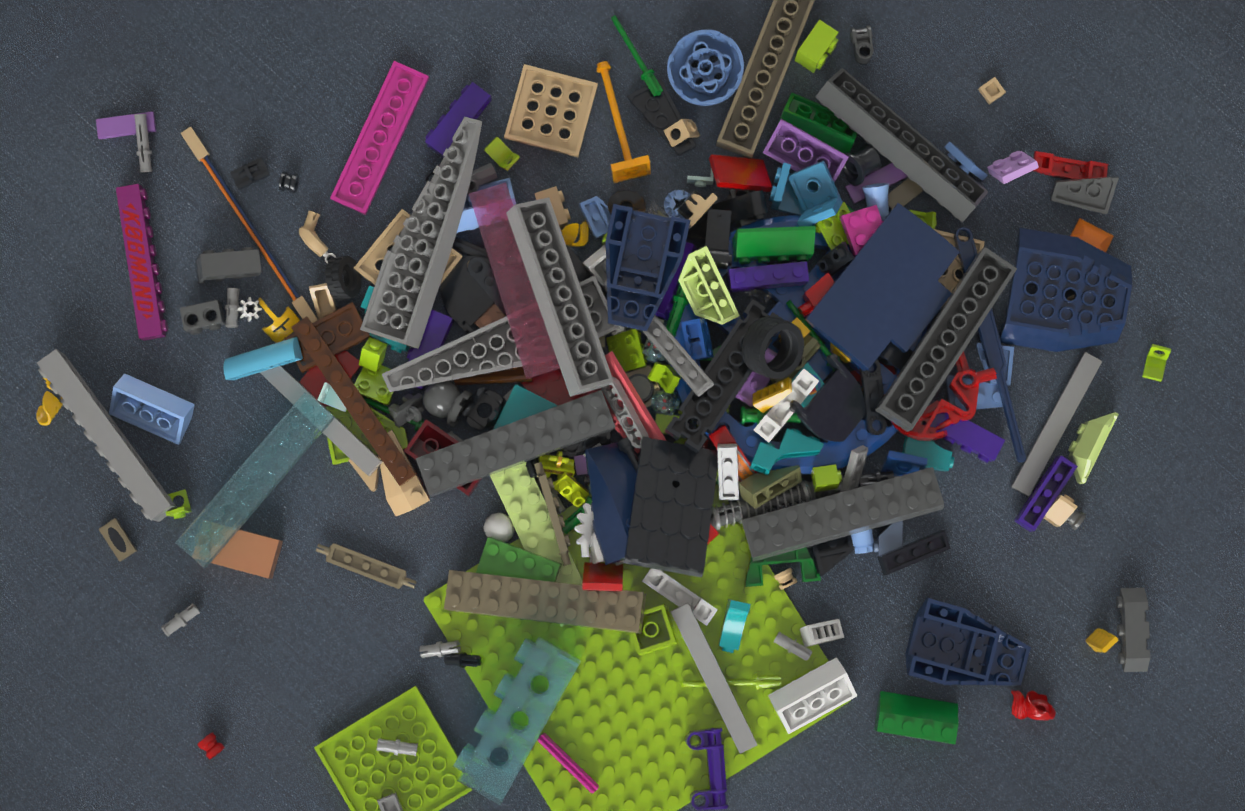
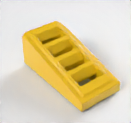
[753,377,792,413]
[1086,628,1118,653]

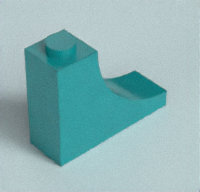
[493,384,558,430]
[902,422,954,472]
[718,599,751,653]

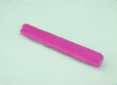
[537,733,599,794]

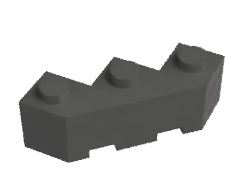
[1116,588,1150,672]

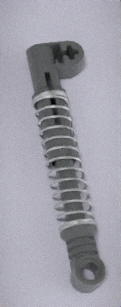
[710,476,844,531]

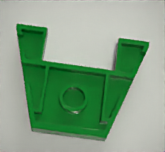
[744,547,821,587]

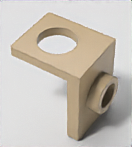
[664,119,700,147]

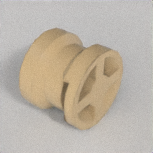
[774,568,798,590]

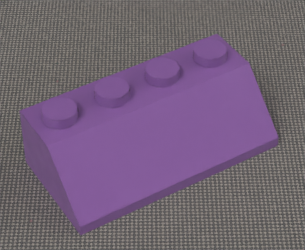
[763,119,849,183]

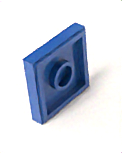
[881,450,928,476]

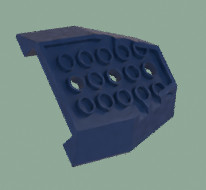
[999,228,1132,352]

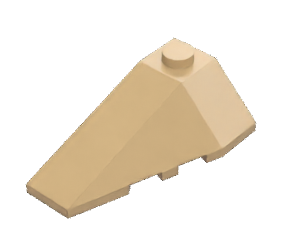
[378,430,430,516]

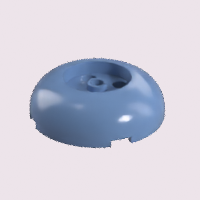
[667,29,744,106]

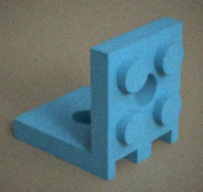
[788,160,843,227]
[769,162,819,216]

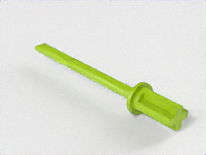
[681,674,781,690]

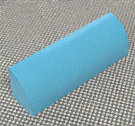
[223,337,303,380]

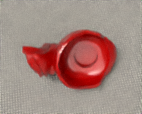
[1011,690,1056,720]

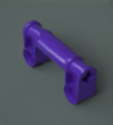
[685,728,729,810]

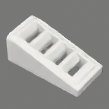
[800,619,844,647]

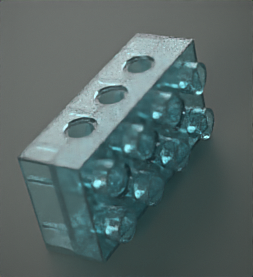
[453,636,582,805]

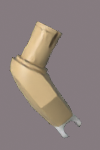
[299,211,336,264]

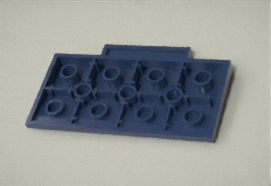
[805,203,960,371]

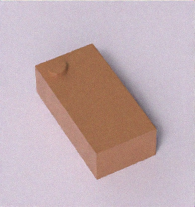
[193,520,283,579]

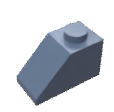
[873,521,903,556]

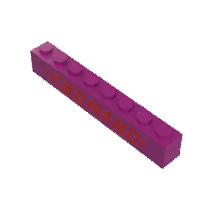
[116,184,168,341]

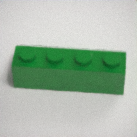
[778,93,857,153]
[732,226,816,265]
[874,691,958,744]

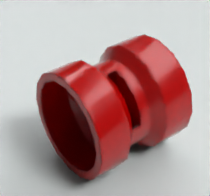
[197,732,225,760]

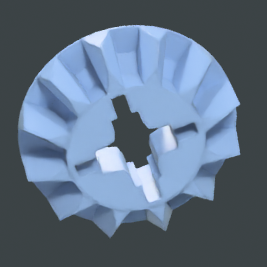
[664,190,691,219]

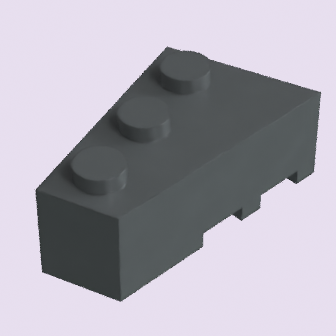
[196,247,261,284]

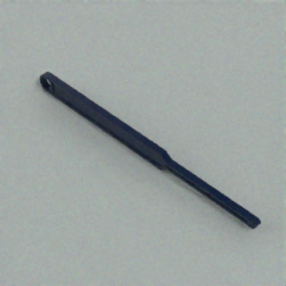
[954,227,1026,463]

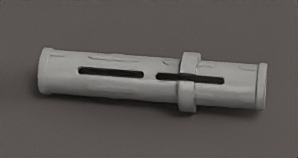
[134,114,153,173]

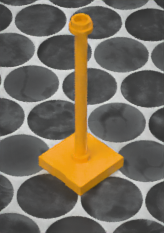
[596,61,651,183]

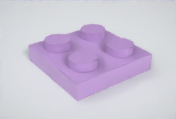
[987,151,1039,184]

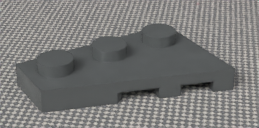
[1050,176,1119,214]

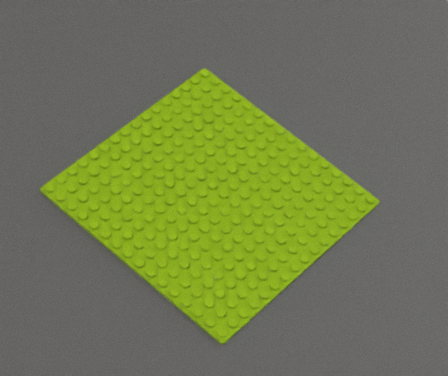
[424,438,851,811]

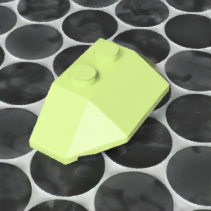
[678,246,740,325]
[1068,412,1119,484]

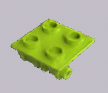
[814,202,850,250]
[606,329,648,372]
[354,365,394,405]

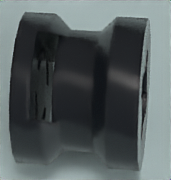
[279,172,299,193]

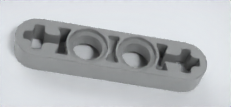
[601,377,649,448]

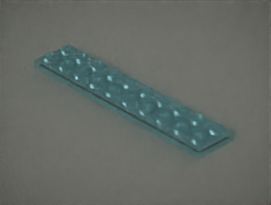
[175,393,335,568]

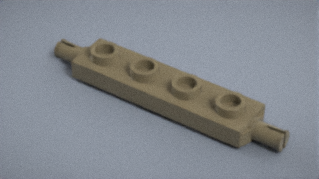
[534,462,571,566]
[316,543,417,589]

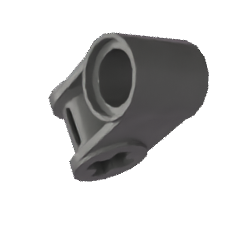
[850,25,874,64]

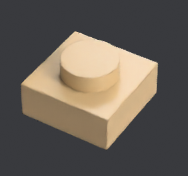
[978,77,1006,105]

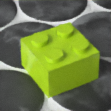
[795,19,839,73]
[631,604,678,655]

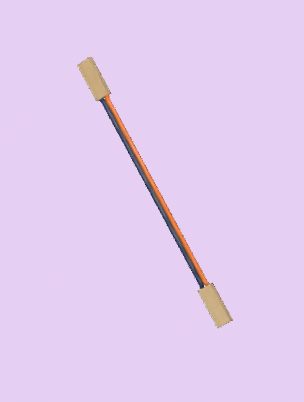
[181,127,318,323]

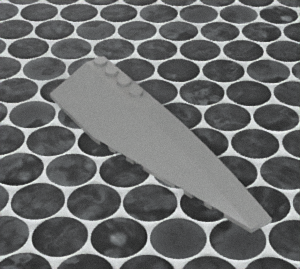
[360,117,482,349]
[382,276,620,392]

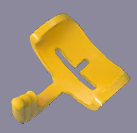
[560,220,589,247]
[258,298,300,343]
[36,378,63,426]

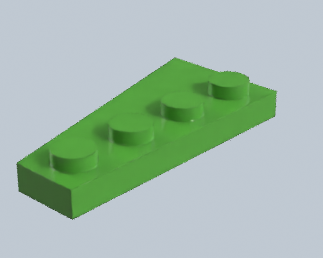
[476,537,562,582]

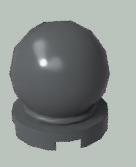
[423,381,473,428]

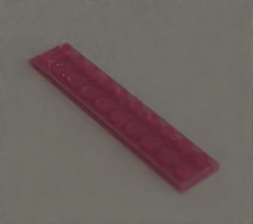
[469,182,560,379]

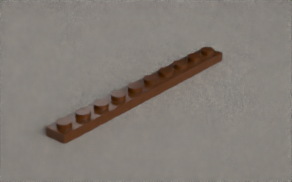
[291,316,416,486]

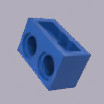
[681,318,714,361]

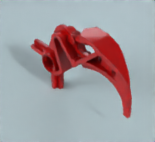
[884,351,997,441]

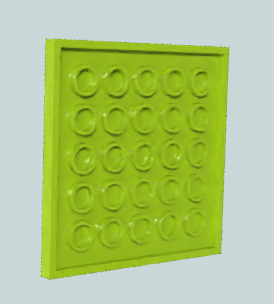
[314,686,476,811]

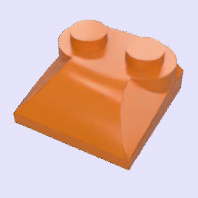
[1070,218,1114,252]

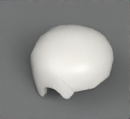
[483,513,515,542]

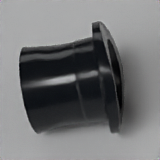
[842,144,881,186]

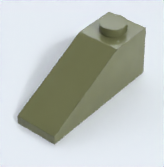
[739,465,802,509]

